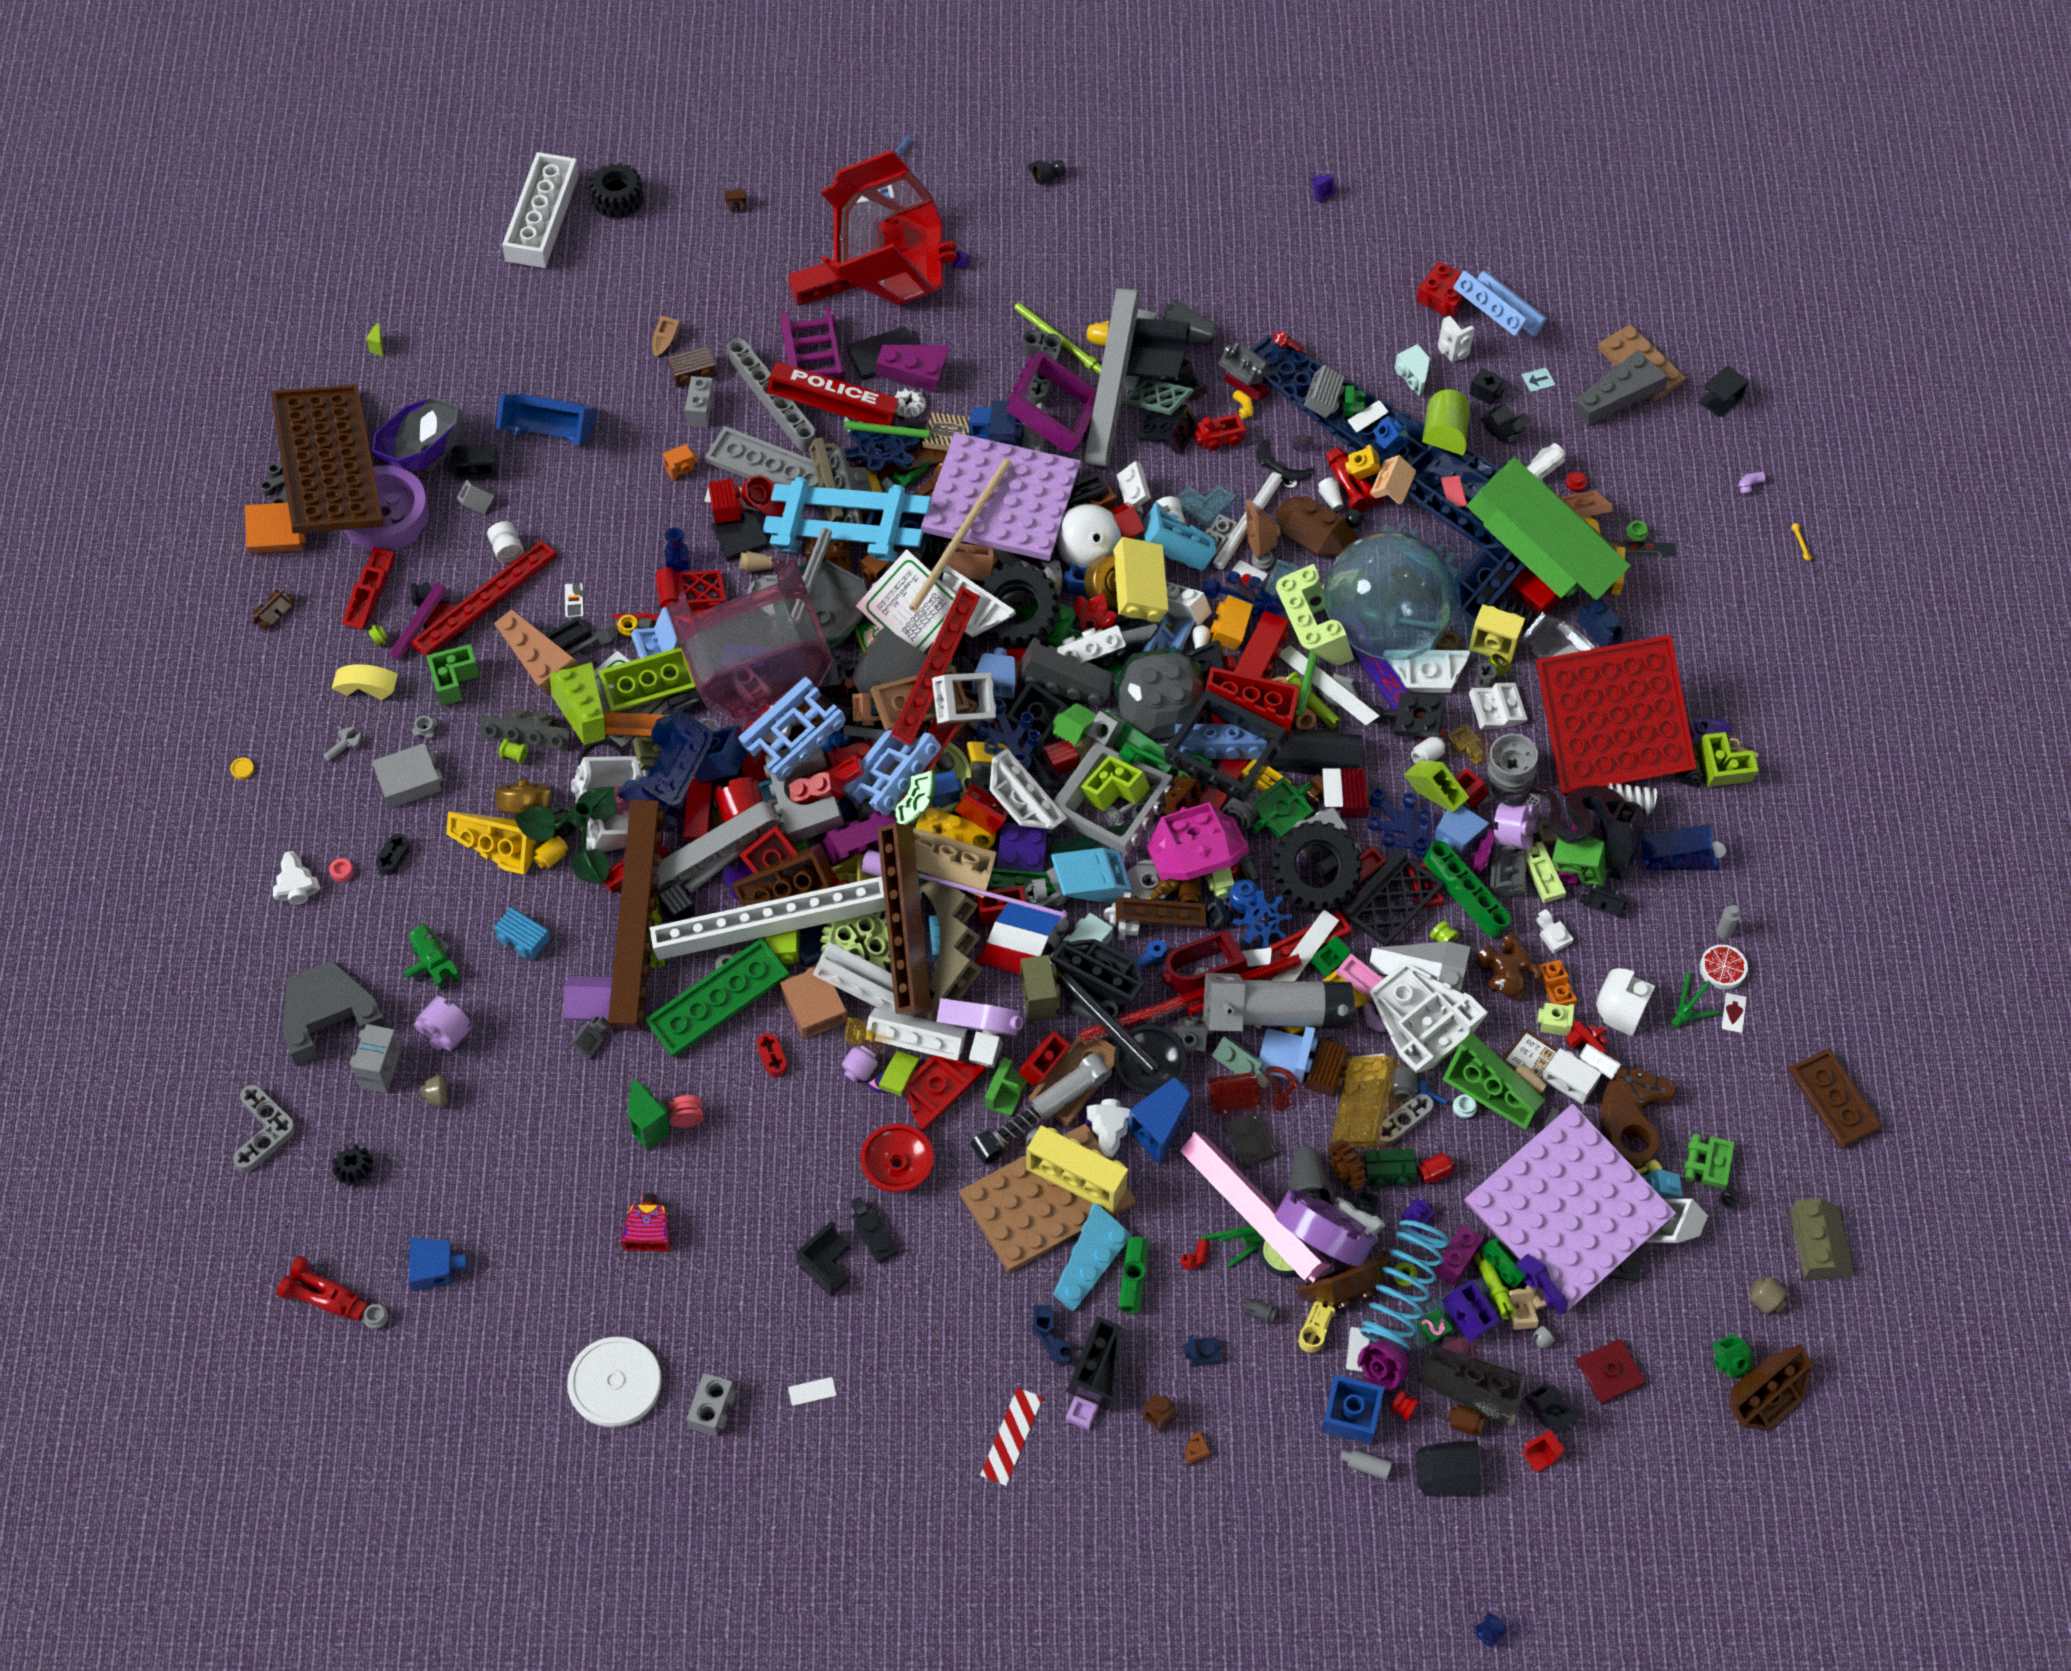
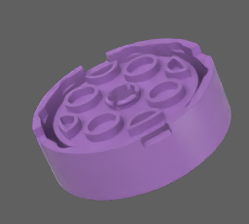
[344,466,429,551]
[1274,1188,1377,1266]

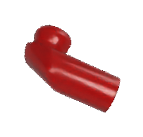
[1180,1239,1210,1270]

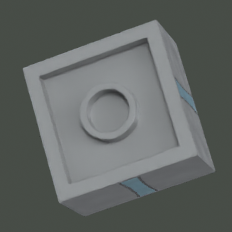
[349,1024,402,1093]

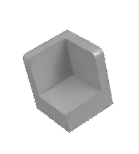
[457,480,494,514]

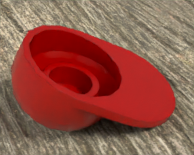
[741,475,786,517]

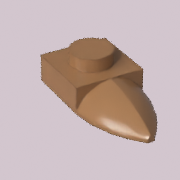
[652,316,682,357]

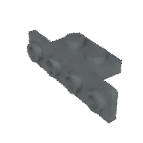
[828,448,872,524]
[480,708,570,751]

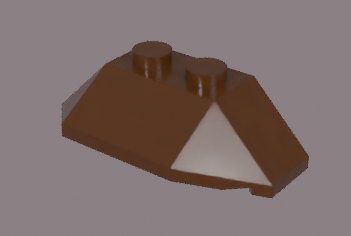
[1275,496,1359,558]
[1296,1249,1390,1310]
[1729,1345,1814,1431]

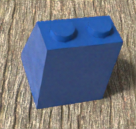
[1128,1077,1190,1165]

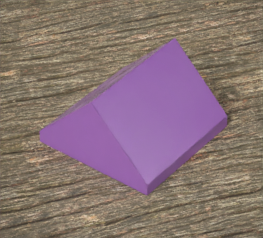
[564,976,613,1021]

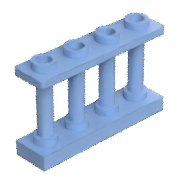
[1454,271,1548,336]

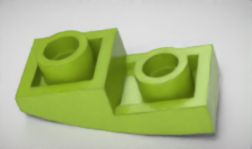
[879,1051,920,1096]

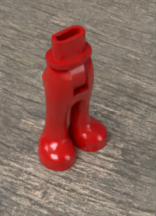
[1325,447,1386,513]
[276,1255,369,1321]

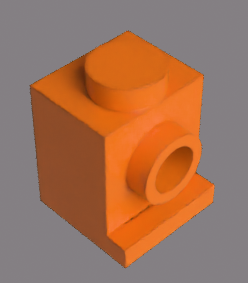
[662,444,698,482]

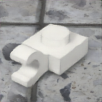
[1536,909,1574,953]

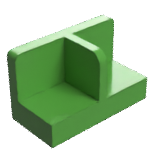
[984,1057,1027,1117]

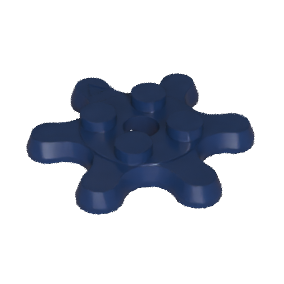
[844,423,920,475]

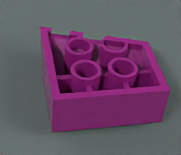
[822,811,896,866]

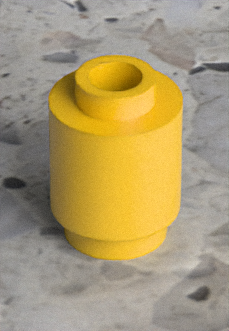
[533,836,569,869]

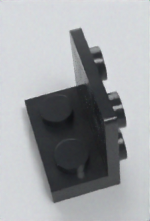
[1137,405,1199,454]

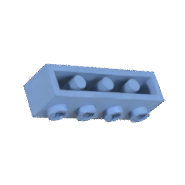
[1175,724,1267,760]

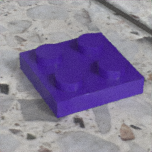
[997,822,1048,872]

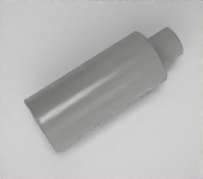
[1716,905,1741,939]
[1340,1449,1392,1480]

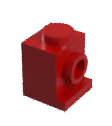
[1454,768,1490,809]

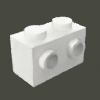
[1542,1048,1601,1104]

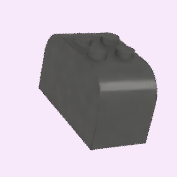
[853,627,927,723]

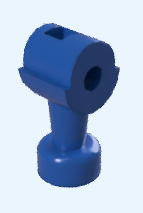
[1131,940,1167,973]

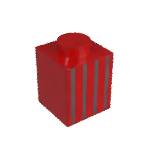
[1044,740,1078,775]

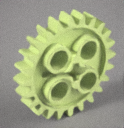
[820,912,891,969]

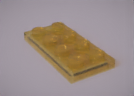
[1331,1056,1397,1146]

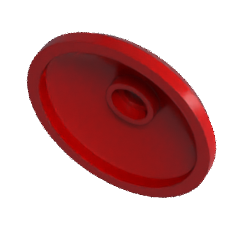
[860,1124,934,1193]

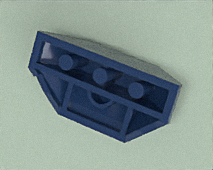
[1454,543,1525,624]

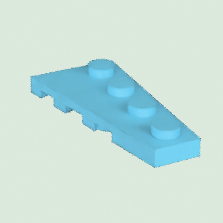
[1053,1203,1132,1311]

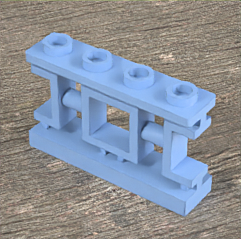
[738,676,846,781]
[844,730,941,816]

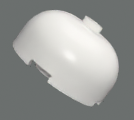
[1056,504,1122,568]

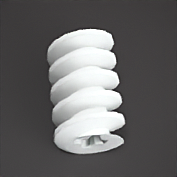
[1608,783,1657,816]

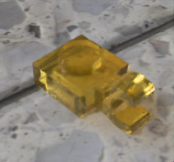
[1447,724,1484,765]
[844,1017,876,1045]

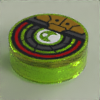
[1487,654,1510,675]

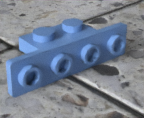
[1140,618,1195,658]

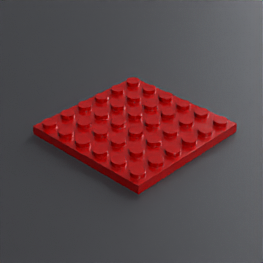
[1535,634,1697,794]

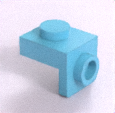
[1643,1169,1683,1199]

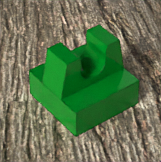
[1344,386,1365,416]

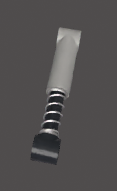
[970,1053,1112,1165]

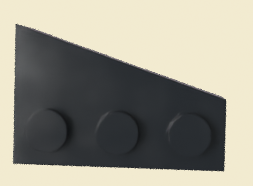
[1065,1316,1121,1412]

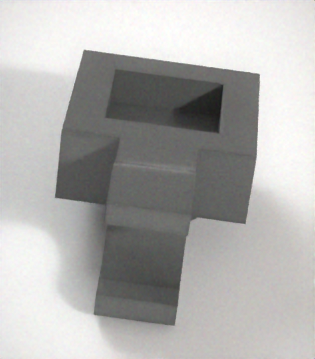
[570,1016,608,1058]

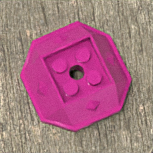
[1147,802,1249,880]

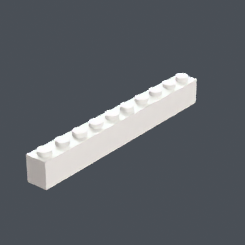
[650,876,885,960]

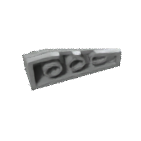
[1368,941,1470,992]

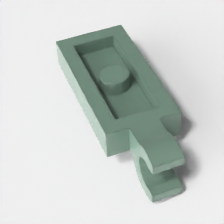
[1212,1036,1275,1088]

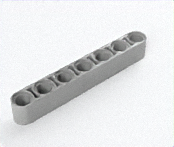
[728,339,815,452]
[654,802,778,898]

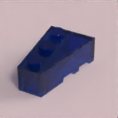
[1641,824,1719,871]

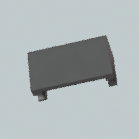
[1218,342,1269,386]
[1490,845,1527,898]

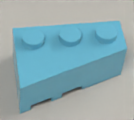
[1143,502,1216,571]

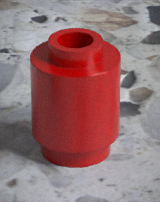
[1416,1152,1455,1185]

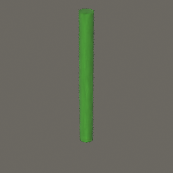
[844,421,930,439]
[1296,651,1318,716]

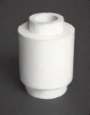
[1411,737,1445,764]

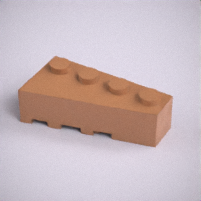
[494,609,580,695]

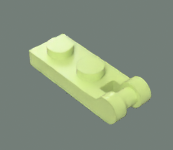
[1519,841,1566,903]

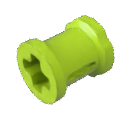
[499,738,528,764]

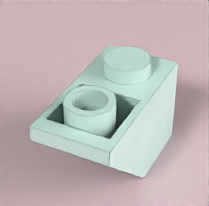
[1395,344,1430,396]

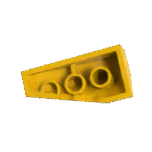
[446,811,541,875]

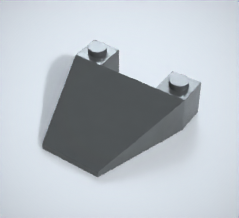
[283,961,386,1066]

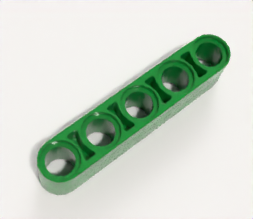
[1424,840,1511,939]

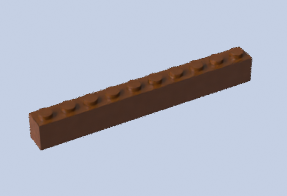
[608,800,665,1031]

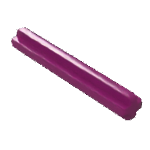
[390,583,447,660]

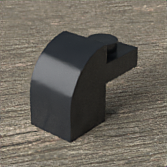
[1167,358,1208,401]
[1480,403,1531,443]
[1525,1383,1583,1435]

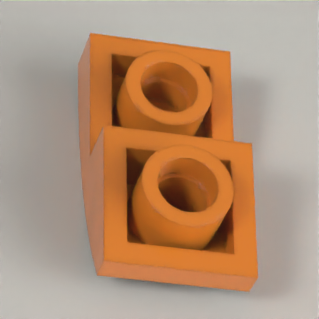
[1538,960,1577,1006]

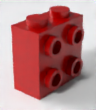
[1416,261,1467,319]

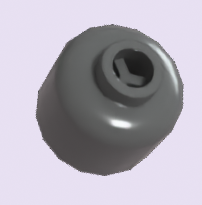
[1387,1064,1418,1102]

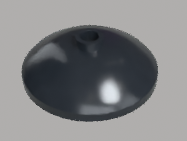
[1114,1025,1186,1095]

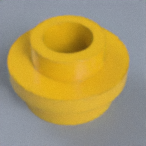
[617,615,639,637]

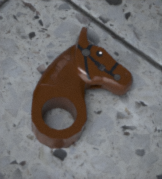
[1600,1056,1677,1170]

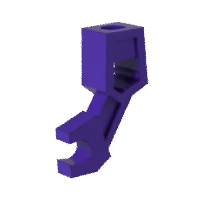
[1516,1254,1568,1316]

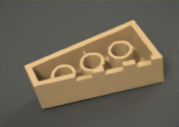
[913,828,996,898]

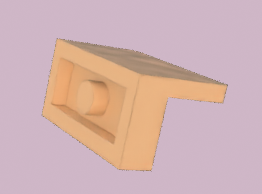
[1370,455,1416,504]

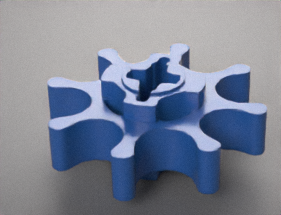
[1233,890,1292,949]

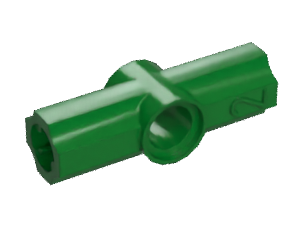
[1118,1236,1149,1314]

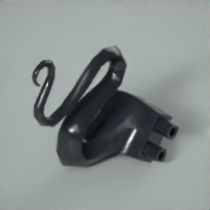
[1499,785,1644,880]

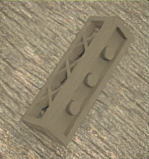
[809,438,845,523]

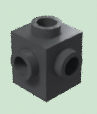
[1173,1016,1208,1053]

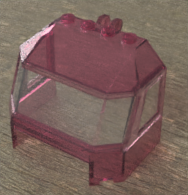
[667,559,833,719]

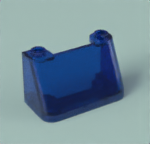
[617,708,713,807]

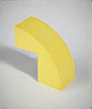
[332,664,398,701]

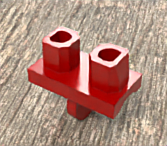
[1565,1020,1608,1054]

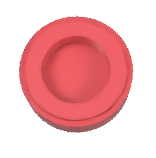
[329,858,354,882]

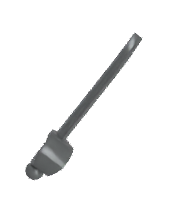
[566,624,618,656]

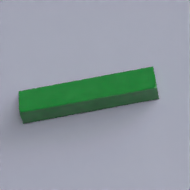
[1102,709,1174,774]

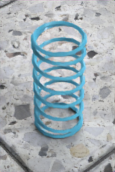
[1359,1220,1451,1351]

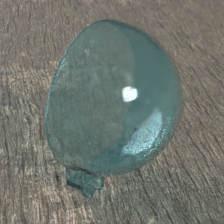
[1323,520,1459,660]

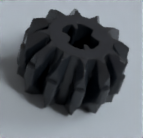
[332,1144,374,1187]

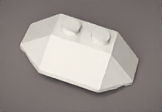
[990,748,1067,829]

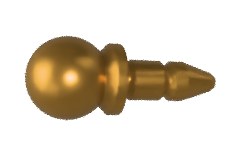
[1148,878,1179,900]

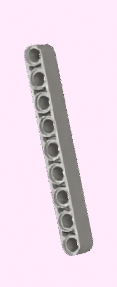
[1085,288,1140,467]

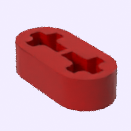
[757,1033,787,1078]

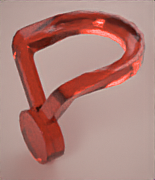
[1265,1066,1298,1111]

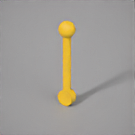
[1791,523,1812,561]

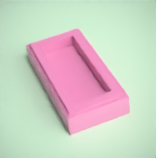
[1336,954,1383,1002]

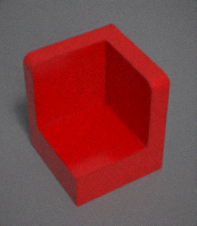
[1521,1429,1565,1473]

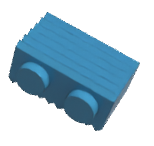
[494,907,551,960]

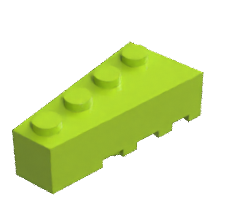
[549,662,605,745]

